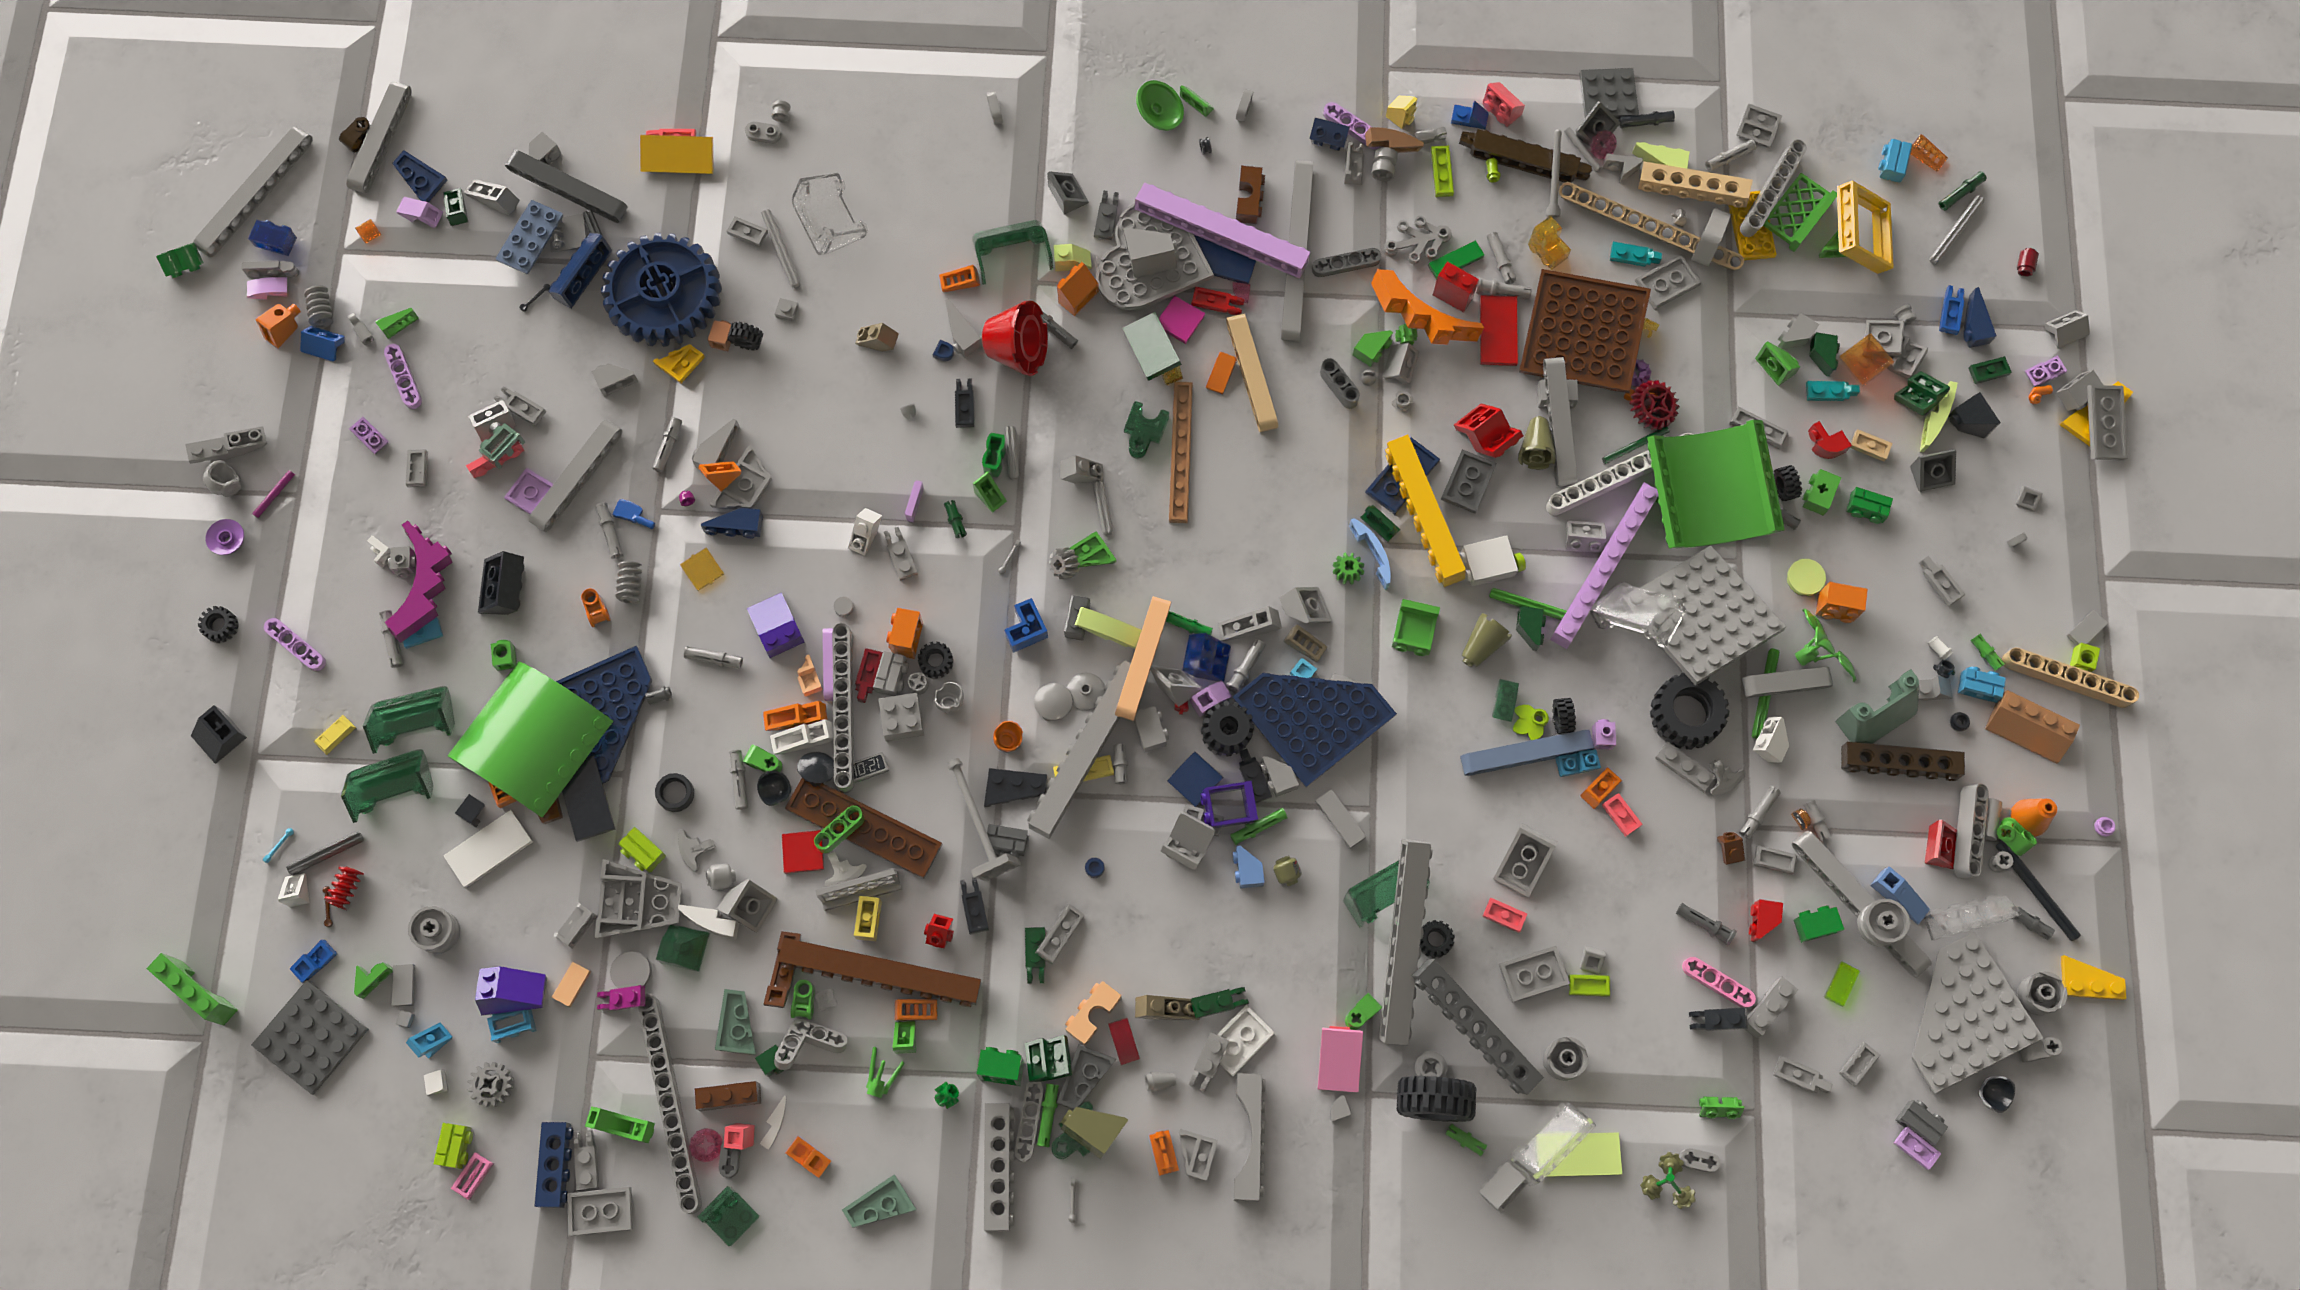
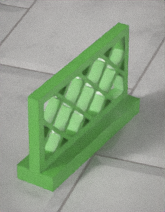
[1763,173,1837,252]

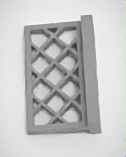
[815,868,902,911]

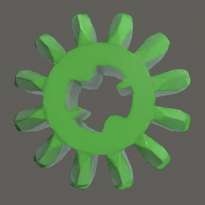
[1333,552,1364,585]

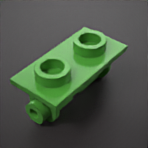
[1699,1096,1745,1119]

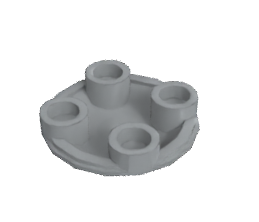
[1034,683,1073,720]

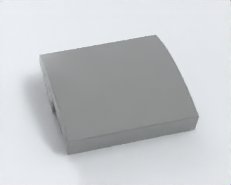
[1736,104,1782,148]
[1876,336,1928,379]

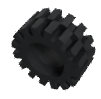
[727,322,764,351]
[1773,465,1802,501]
[198,606,238,643]
[918,641,953,679]
[1552,698,1576,734]
[1420,920,1455,958]

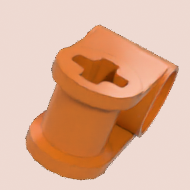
[581,588,611,627]

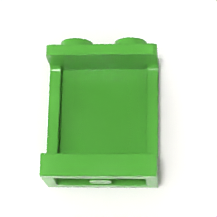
[1391,599,1440,656]

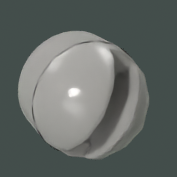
[1361,369,1376,386]
[900,404,916,419]

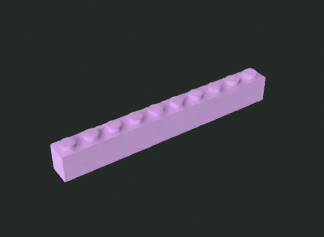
[1135,183,1310,279]
[1550,482,1658,649]

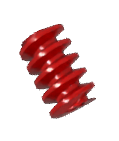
[324,866,364,911]

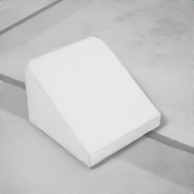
[424,1070,448,1096]

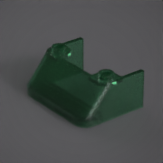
[972,220,1053,285]
[363,686,455,754]
[341,749,434,823]
[1343,860,1430,928]

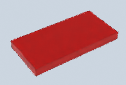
[1480,295,1518,366]

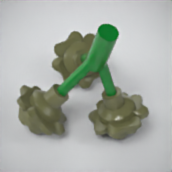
[1640,1152,1696,1209]

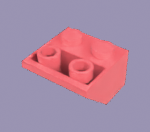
[1482,82,1525,127]

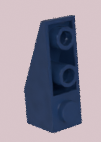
[701,508,763,539]

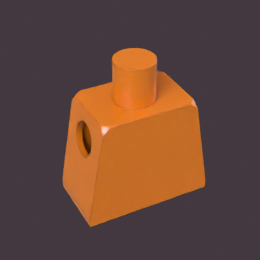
[255,304,301,349]

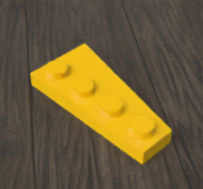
[2059,381,2133,447]

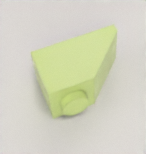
[1054,244,1092,271]

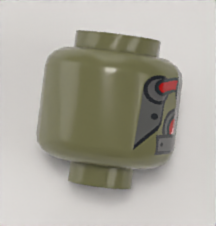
[1273,855,1302,886]

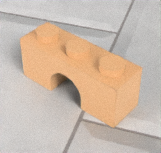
[1065,981,1122,1046]

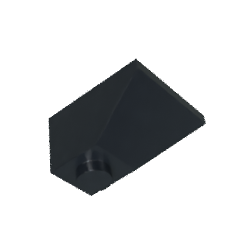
[1949,392,2001,439]

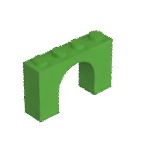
[146,953,238,1026]

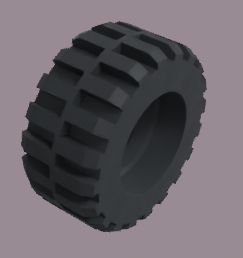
[1650,673,1730,750]
[1396,1076,1477,1122]

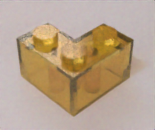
[1528,215,1571,270]

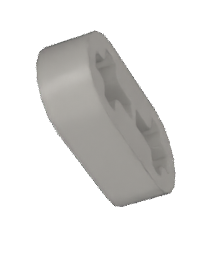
[1236,89,1254,122]
[986,92,1003,124]
[1679,1149,1720,1172]

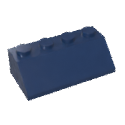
[548,233,612,309]

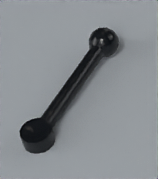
[519,284,550,312]

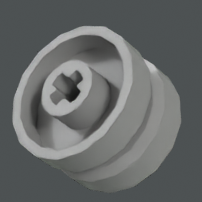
[1857,899,1910,947]
[408,906,460,954]

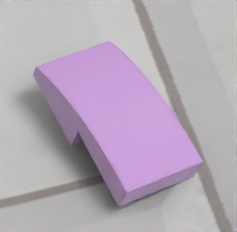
[247,277,287,300]
[2025,355,2067,387]
[349,417,389,454]

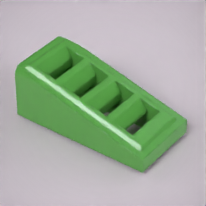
[375,308,419,339]

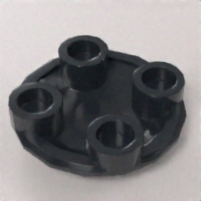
[797,752,834,787]

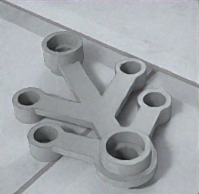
[1383,216,1452,264]

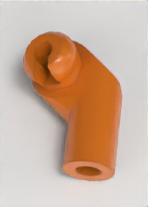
[2028,385,2053,404]

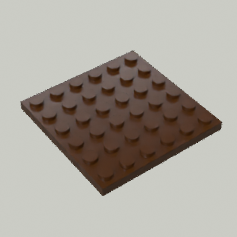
[1519,269,1651,393]

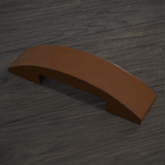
[763,931,801,1008]

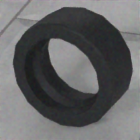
[655,773,694,812]

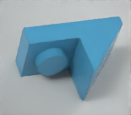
[406,1022,452,1058]

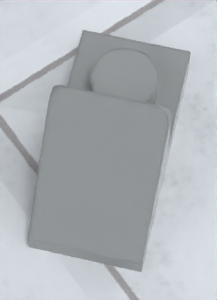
[1603,154,1643,183]
[1918,675,1953,701]

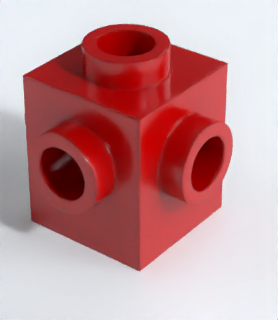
[924,913,954,949]

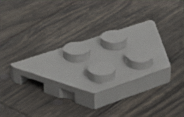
[710,446,772,509]

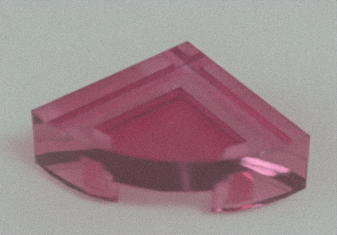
[1232,282,1251,304]

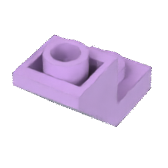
[396,197,443,228]

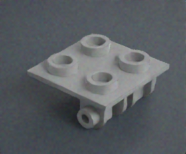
[550,214,586,253]

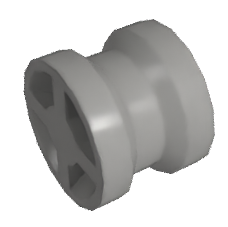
[771,100,791,122]
[1893,304,1917,325]
[908,672,928,695]

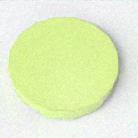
[1787,559,1826,596]

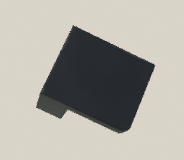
[455,794,485,828]

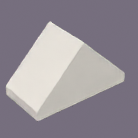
[278,873,310,907]

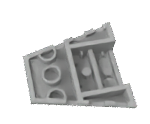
[595,859,682,939]

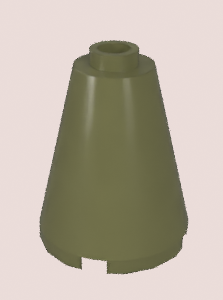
[1518,416,1556,470]
[1461,613,1512,667]

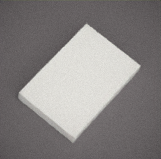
[1217,1005,1275,1077]

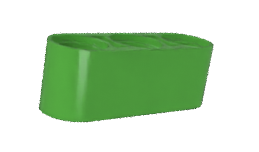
[814,806,865,854]

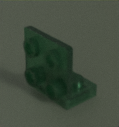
[697,1186,759,1247]

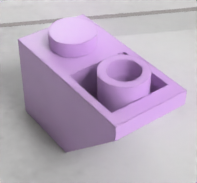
[1189,681,1232,717]

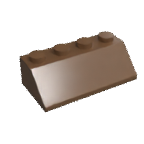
[1985,690,2080,764]

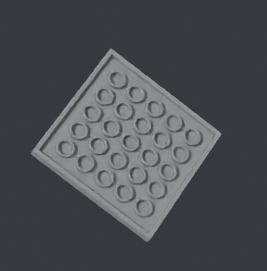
[1621,545,1786,686]

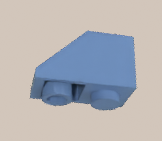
[1233,846,1265,889]

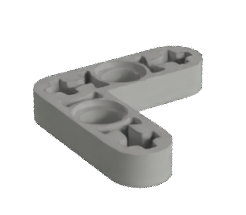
[774,1019,847,1070]

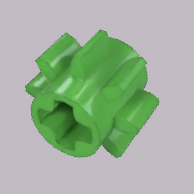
[1395,324,1418,345]

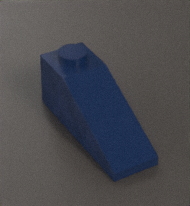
[1963,287,1997,348]

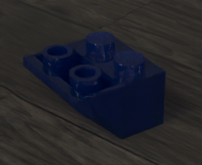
[1182,633,1231,682]

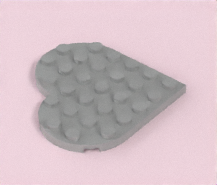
[1096,203,1214,310]

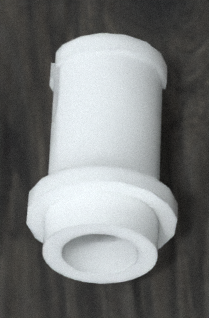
[1928,636,1953,660]

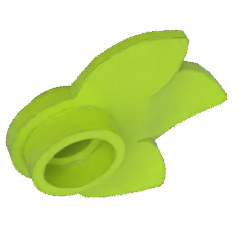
[1513,705,1549,740]

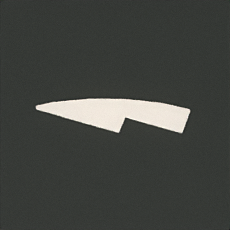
[760,1096,786,1149]

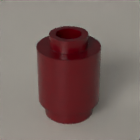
[2017,248,2039,277]

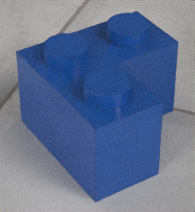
[1004,598,1048,653]

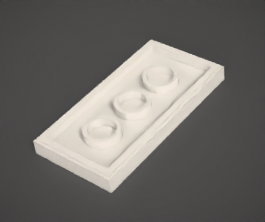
[444,810,533,888]

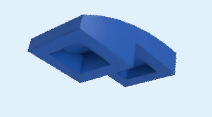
[290,940,338,983]

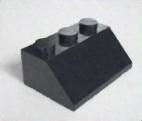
[478,551,525,615]

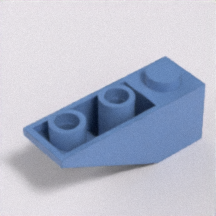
[1870,867,1930,925]

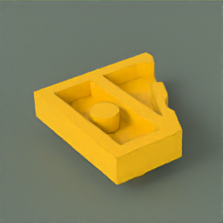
[653,344,705,384]

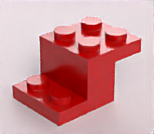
[1454,403,1524,458]

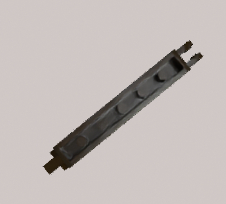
[1459,129,1593,183]

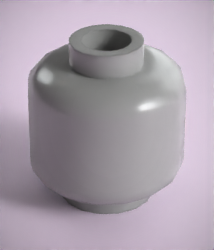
[706,864,736,890]

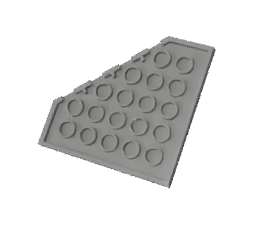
[1912,932,2043,1094]

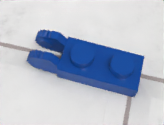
[1939,285,1964,335]

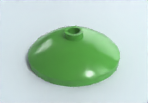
[1136,80,1184,131]

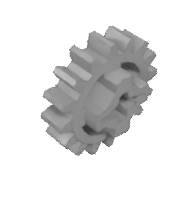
[467,1062,514,1107]

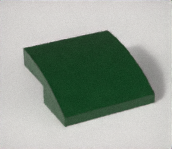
[1894,371,1950,415]
[1025,1035,1072,1082]

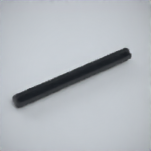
[1996,841,2081,941]

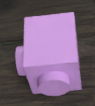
[1592,719,1616,750]

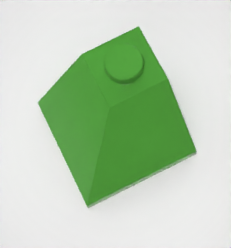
[1755,341,1800,386]

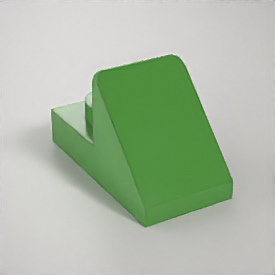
[354,962,393,999]

